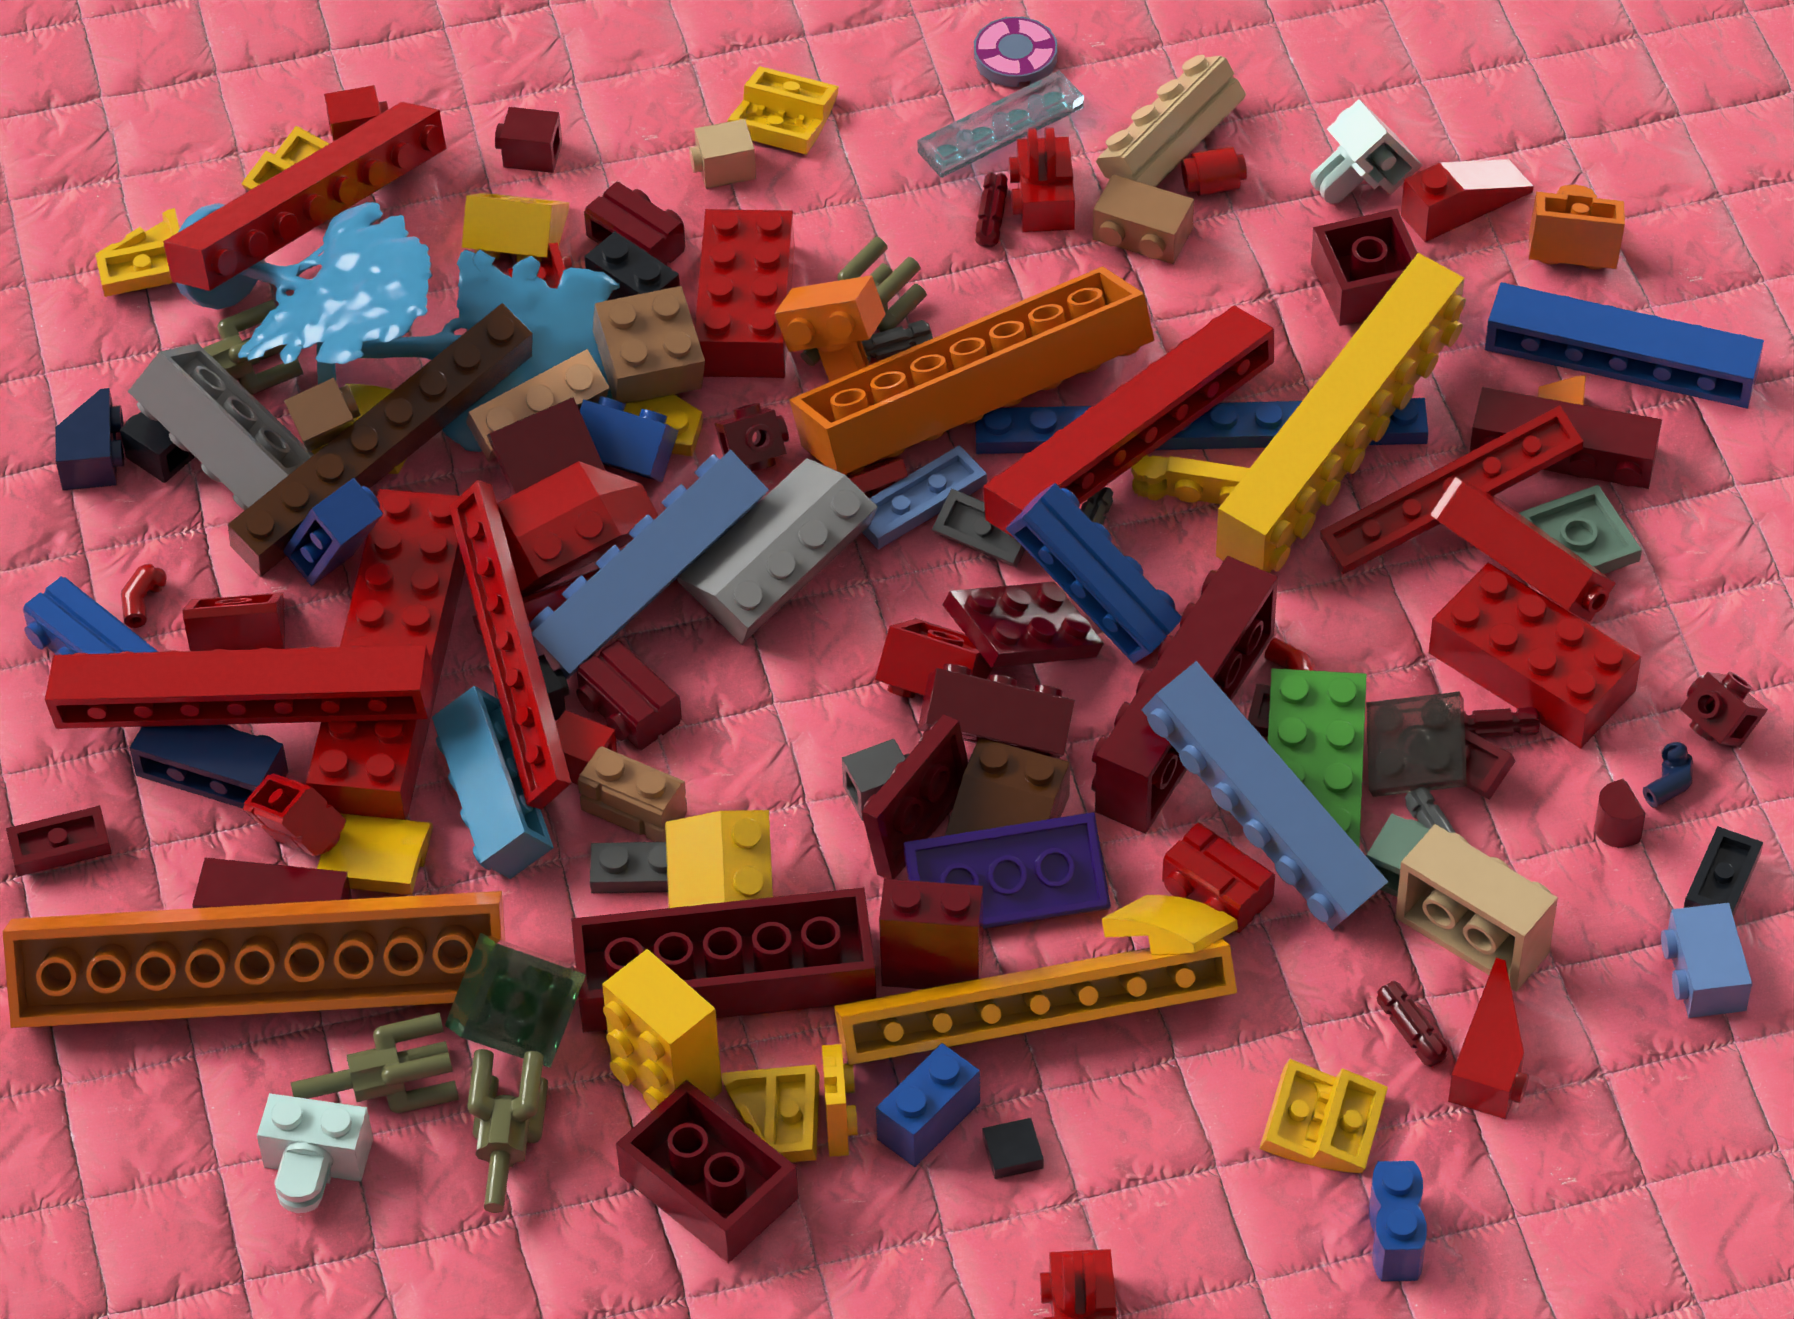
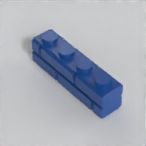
[1006,483,1182,664]
[23,576,158,655]

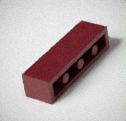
[1470,387,1662,489]

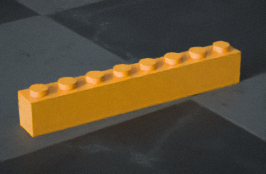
[834,938,1237,1065]

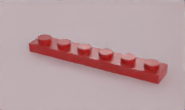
[1320,405,1584,574]

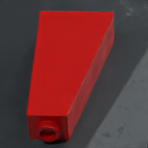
[1430,477,1616,622]

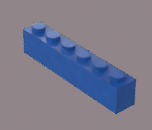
[1485,282,1764,409]

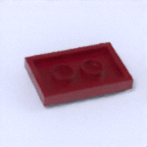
[942,582,1104,668]
[861,714,968,879]

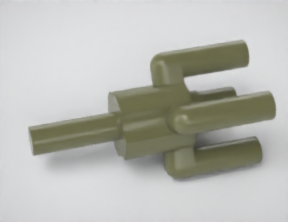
[801,236,927,366]
[203,299,304,395]
[291,1012,459,1114]
[467,1049,548,1213]

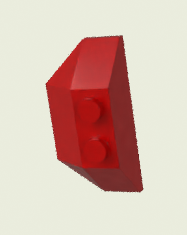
[497,461,659,597]

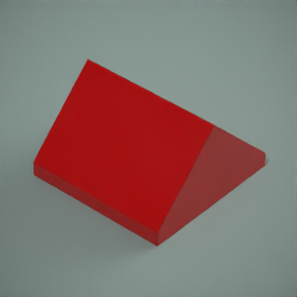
[182,592,285,651]

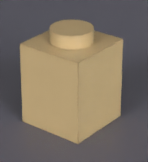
[689,119,756,189]

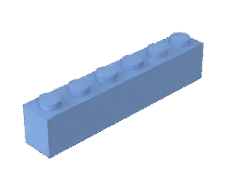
[529,450,769,681]
[1142,661,1388,930]

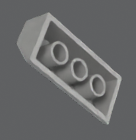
[128,343,314,510]
[677,458,878,644]

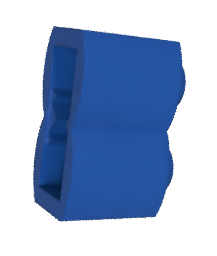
[1369,1161,1427,1281]

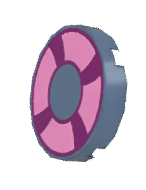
[974,17,1057,87]

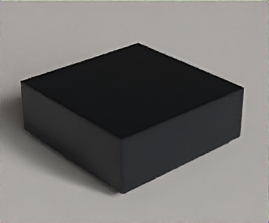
[982,1118,1044,1179]

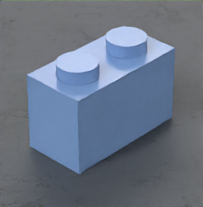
[1661,903,1752,1018]

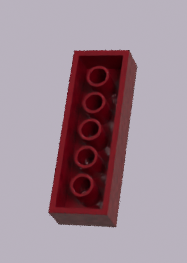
[1091,556,1278,834]
[571,887,877,1033]

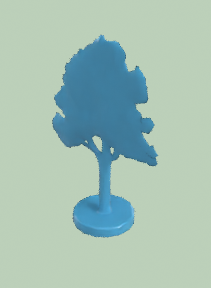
[176,202,432,365]
[317,249,620,452]

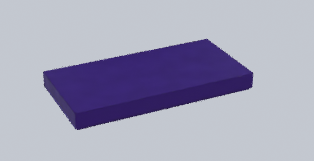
[903,812,1111,929]

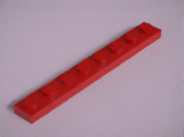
[449,480,572,810]

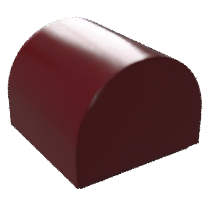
[1594,779,1646,848]

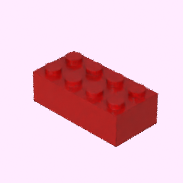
[695,209,795,378]
[1429,562,1641,749]

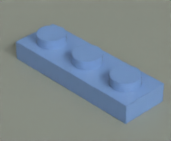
[862,445,987,550]

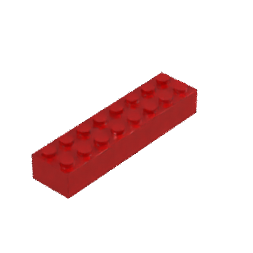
[306,489,465,820]

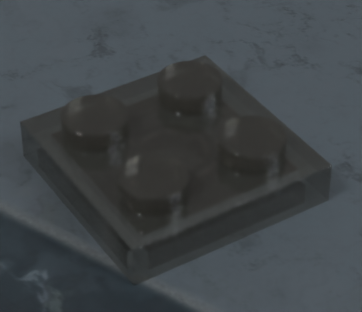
[1366,691,1467,797]

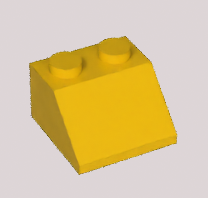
[461,193,570,262]
[665,810,773,908]

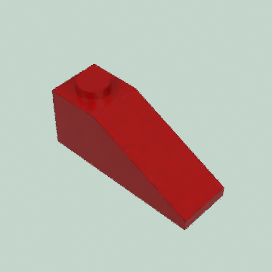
[1401,159,1534,242]
[1448,957,1529,1119]

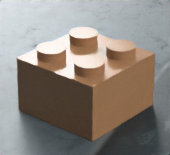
[593,286,705,404]

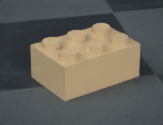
[1395,824,1558,992]

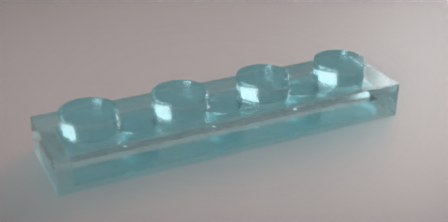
[917,70,1084,178]

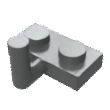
[932,488,1025,568]

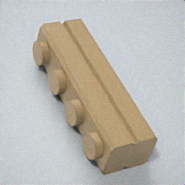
[1096,55,1246,187]

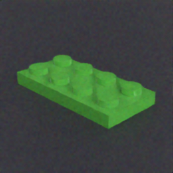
[1268,668,1367,847]

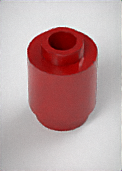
[1181,146,1247,196]

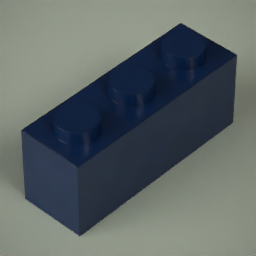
[130,724,289,808]

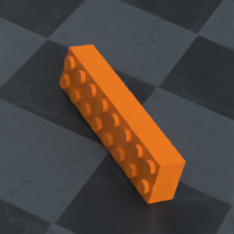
[789,266,1155,475]

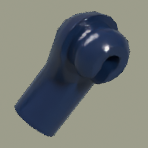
[1643,742,1693,808]

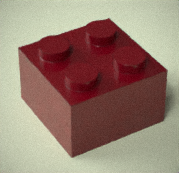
[1311,209,1418,326]

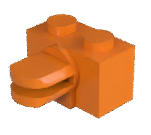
[1529,185,1625,269]
[775,275,886,382]

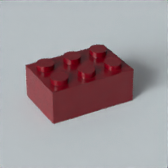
[616,1080,799,1263]

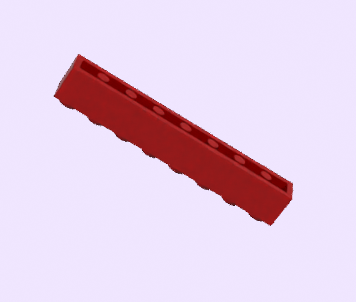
[163,102,447,291]
[983,305,1274,539]
[45,644,434,729]

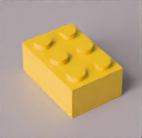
[602,949,722,1110]

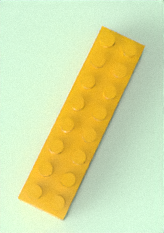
[1216,252,1466,573]

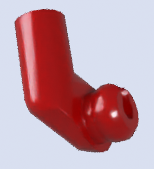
[121,564,167,628]
[1264,638,1316,671]

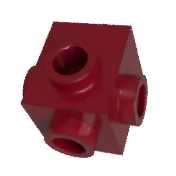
[714,403,789,471]
[1680,672,1768,747]

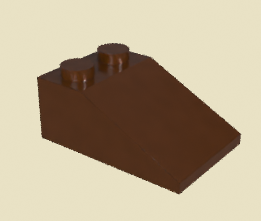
[945,737,1070,836]

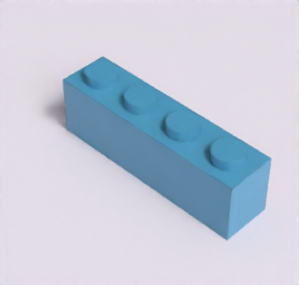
[432,686,554,879]

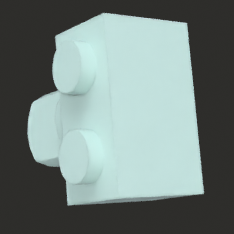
[1310,99,1423,204]
[257,1093,373,1213]

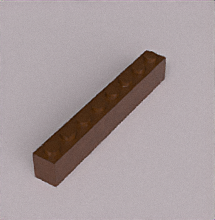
[228,303,533,577]

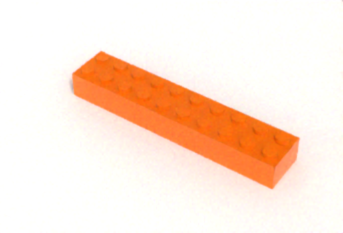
[2,891,508,1028]

